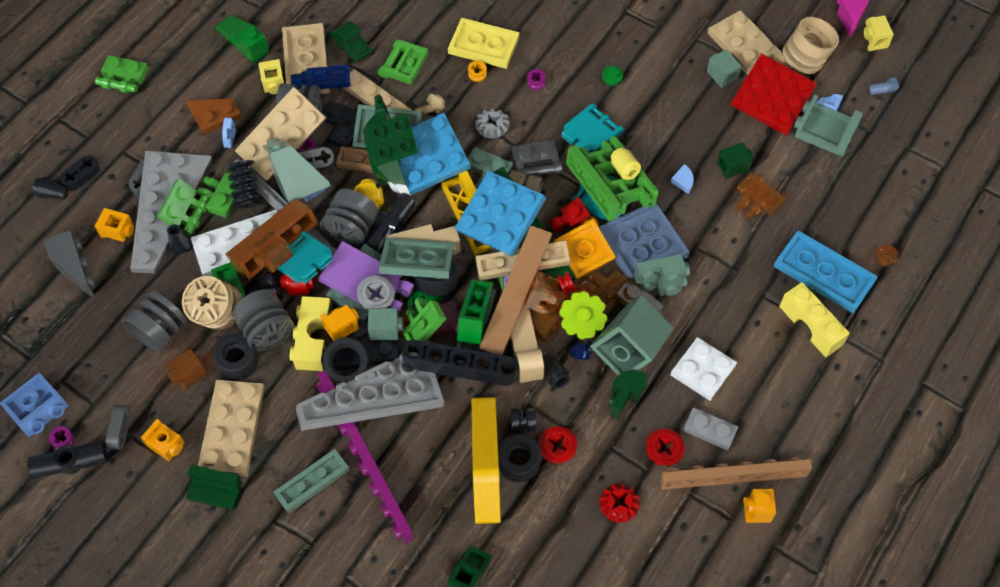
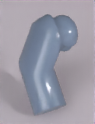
[870,77,899,95]

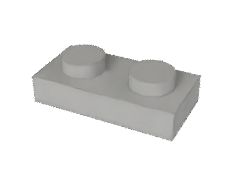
[683,407,738,451]

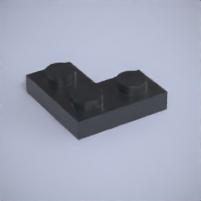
[322,100,357,148]

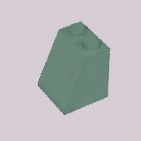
[262,137,331,203]
[590,295,673,375]

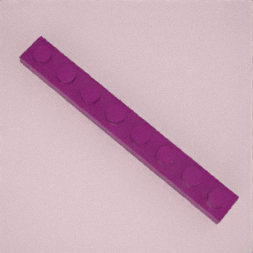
[316,370,414,545]

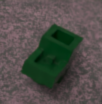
[330,21,372,64]
[608,370,649,420]
[447,545,492,587]

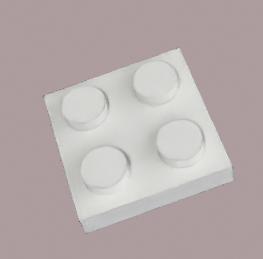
[671,337,737,401]

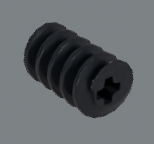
[227,160,261,208]

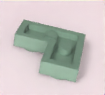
[467,147,513,190]

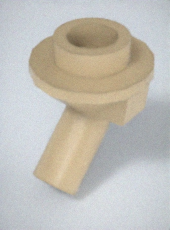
[415,94,445,115]

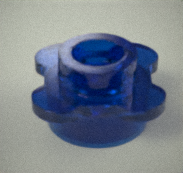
[569,343,593,360]

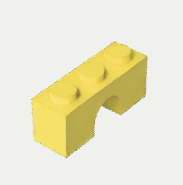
[779,282,850,357]
[290,296,333,371]

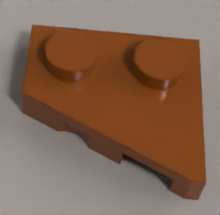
[186,98,242,135]

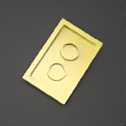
[448,18,520,69]

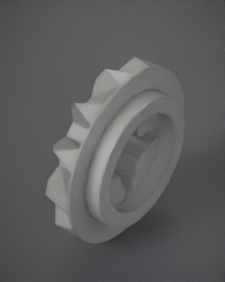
[475,108,509,138]
[357,276,395,309]

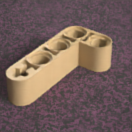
[510,298,544,383]

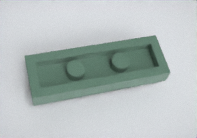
[273,449,350,514]

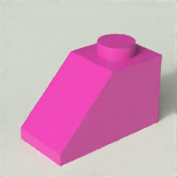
[836,0,870,36]

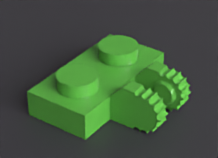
[196,173,236,218]
[402,297,446,342]

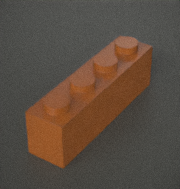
[225,198,318,280]

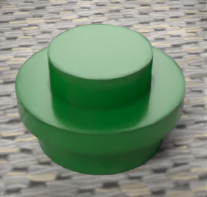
[602,66,623,86]

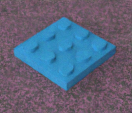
[398,113,471,195]
[455,171,546,257]

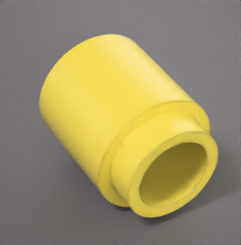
[611,148,641,180]

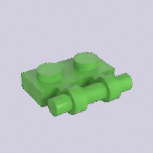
[95,55,149,93]
[156,178,209,236]

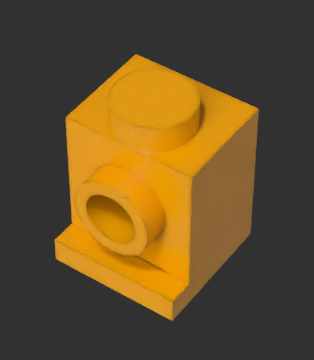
[95,208,134,242]
[320,304,359,341]
[141,419,185,461]
[743,489,776,523]

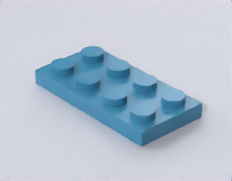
[773,231,878,314]

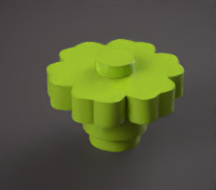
[559,291,607,340]

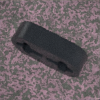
[60,155,100,191]

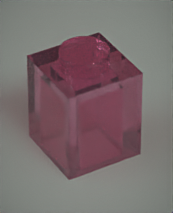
[433,301,461,338]

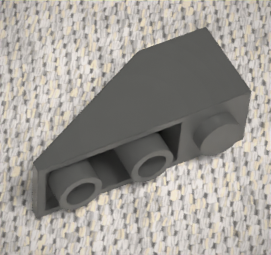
[44,230,95,297]

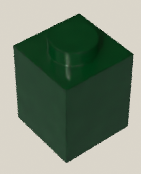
[716,142,753,179]

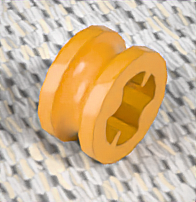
[468,61,487,82]

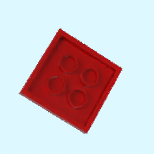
[730,53,817,136]

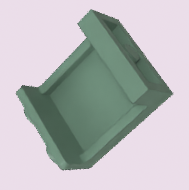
[794,94,863,157]

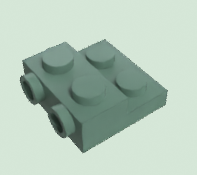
[633,254,690,296]

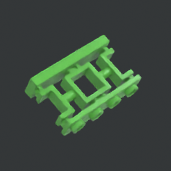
[566,136,658,221]

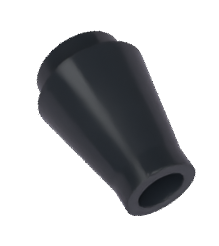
[32,177,68,200]
[167,224,191,254]
[542,353,570,389]

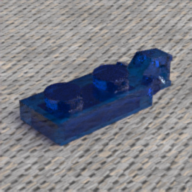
[291,65,351,89]

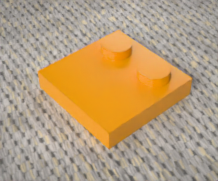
[554,219,616,281]

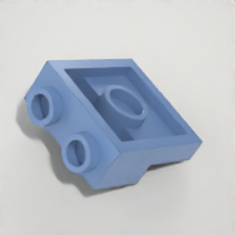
[0,373,69,437]

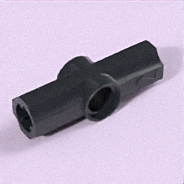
[363,193,415,254]
[27,441,108,479]

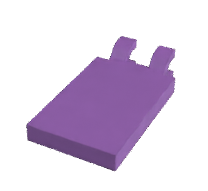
[319,241,414,314]

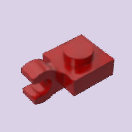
[549,197,592,233]

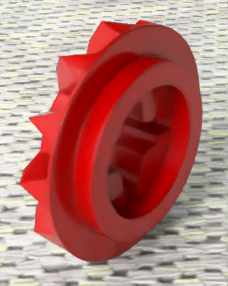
[538,426,577,465]
[645,429,685,468]
[600,483,640,523]

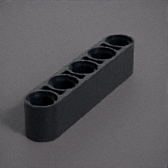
[402,340,518,386]

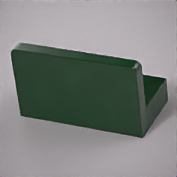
[186,464,243,510]

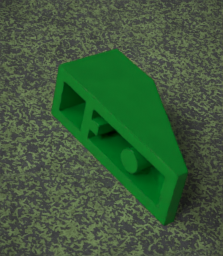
[215,15,269,63]
[457,279,494,344]

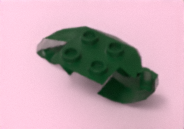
[363,94,418,198]

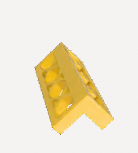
[441,170,493,256]

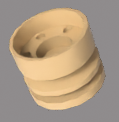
[783,17,839,74]
[182,276,242,330]

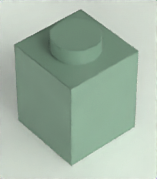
[707,50,742,88]
[368,308,403,340]

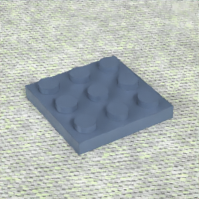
[599,203,690,280]

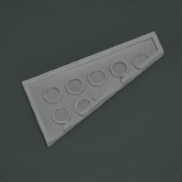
[131,151,212,274]
[296,352,444,431]

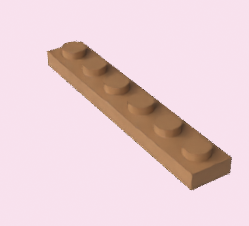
[659,457,812,490]

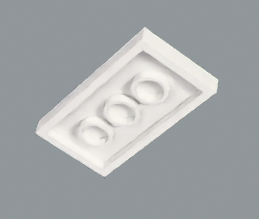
[191,210,277,276]

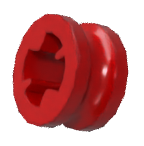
[557,271,576,295]

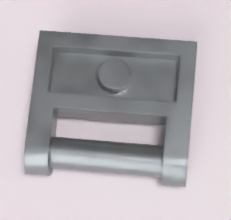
[512,140,562,177]

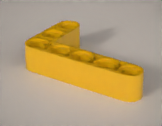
[471,397,500,524]

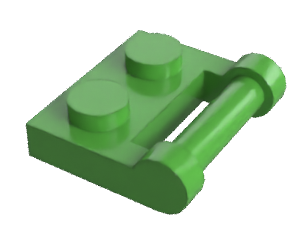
[378,39,429,85]

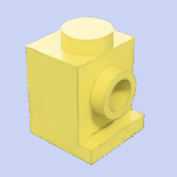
[864,16,894,51]
[259,59,284,94]

